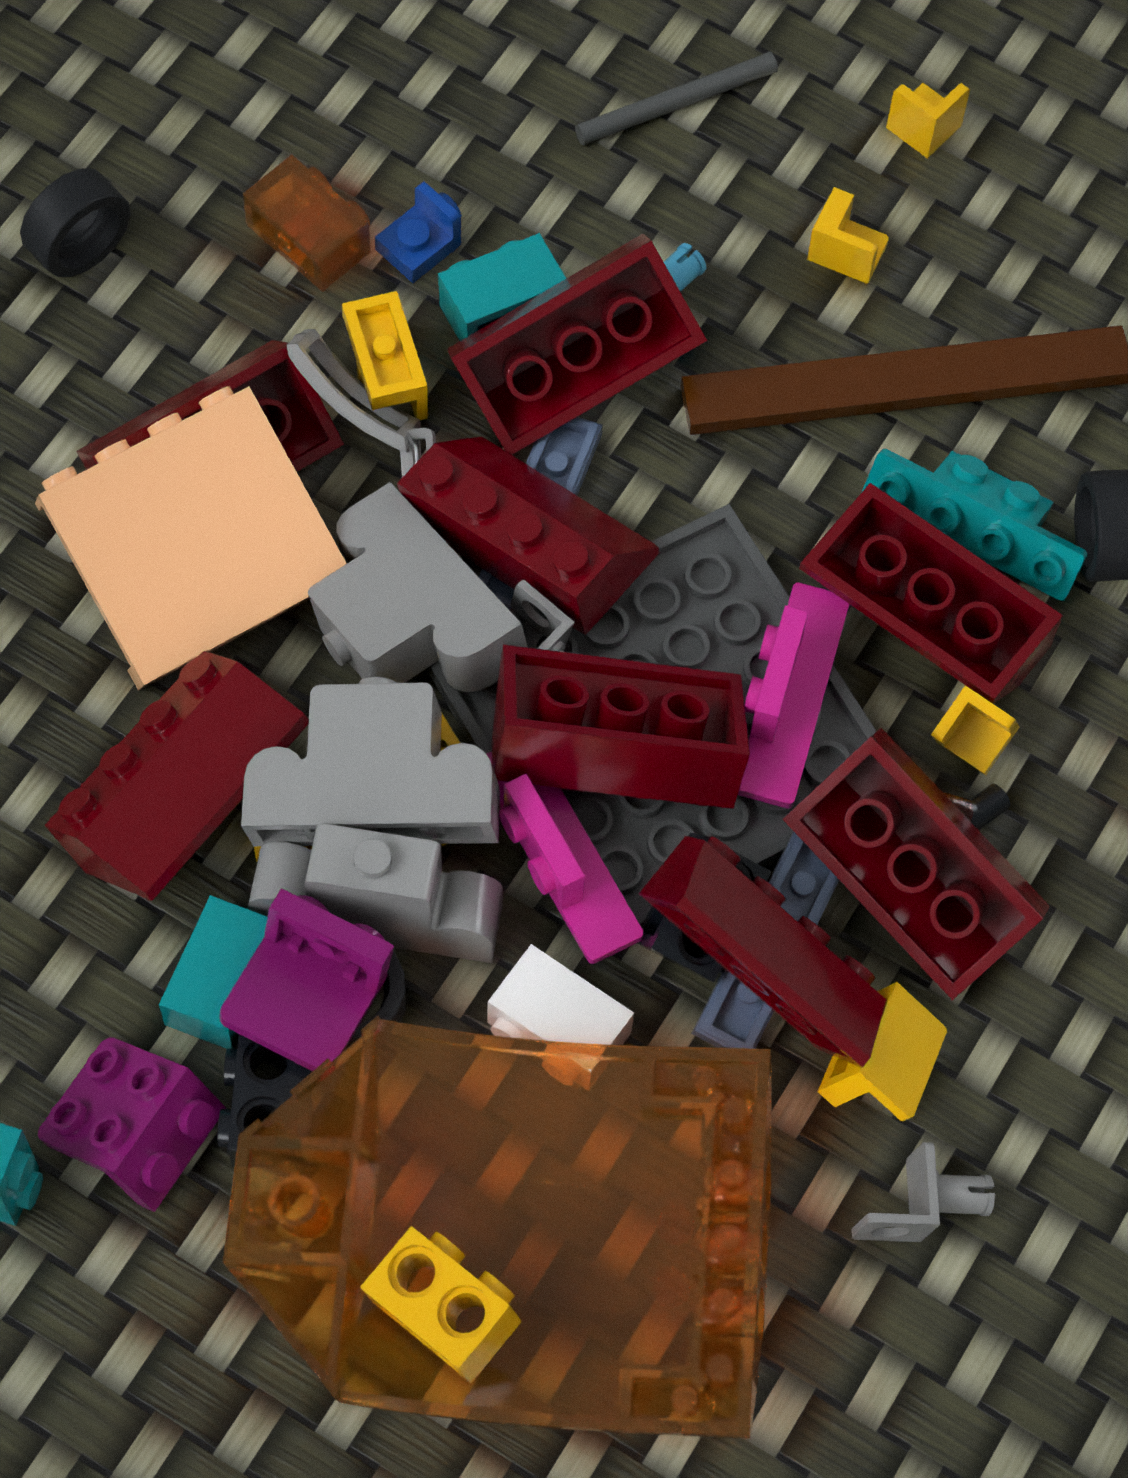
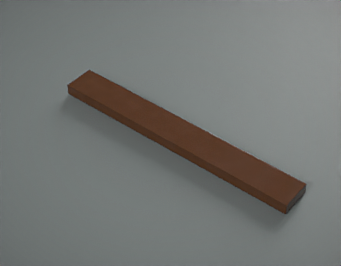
[680,325,1128,435]

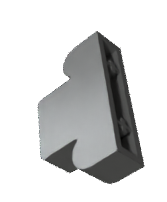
[308,482,528,692]
[241,677,500,847]
[248,823,503,963]

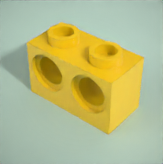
[360,1226,522,1383]

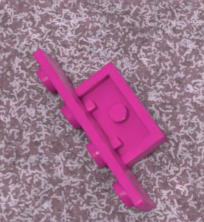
[738,583,849,809]
[486,751,643,964]

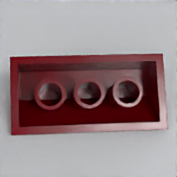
[447,234,707,455]
[76,340,344,472]
[397,436,660,635]
[799,483,1063,704]
[492,645,750,809]
[45,651,309,901]
[782,728,1050,1001]
[639,836,886,1068]

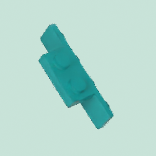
[861,449,1087,601]

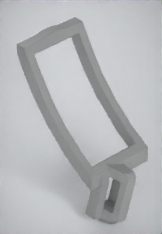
[287,329,436,477]

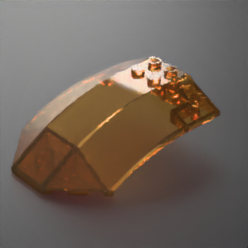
[223,1015,772,1439]

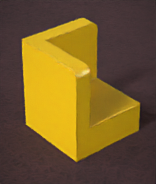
[886,83,970,158]
[807,187,888,284]
[931,685,1020,776]

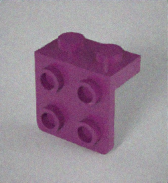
[219,888,394,1075]
[38,1037,227,1212]

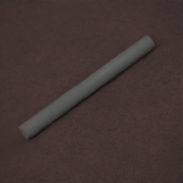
[575,52,778,146]

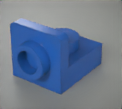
[374,182,461,283]

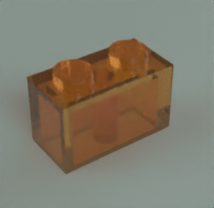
[243,155,371,292]

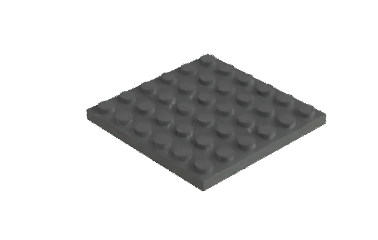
[426,504,877,926]

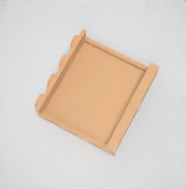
[35,386,347,691]

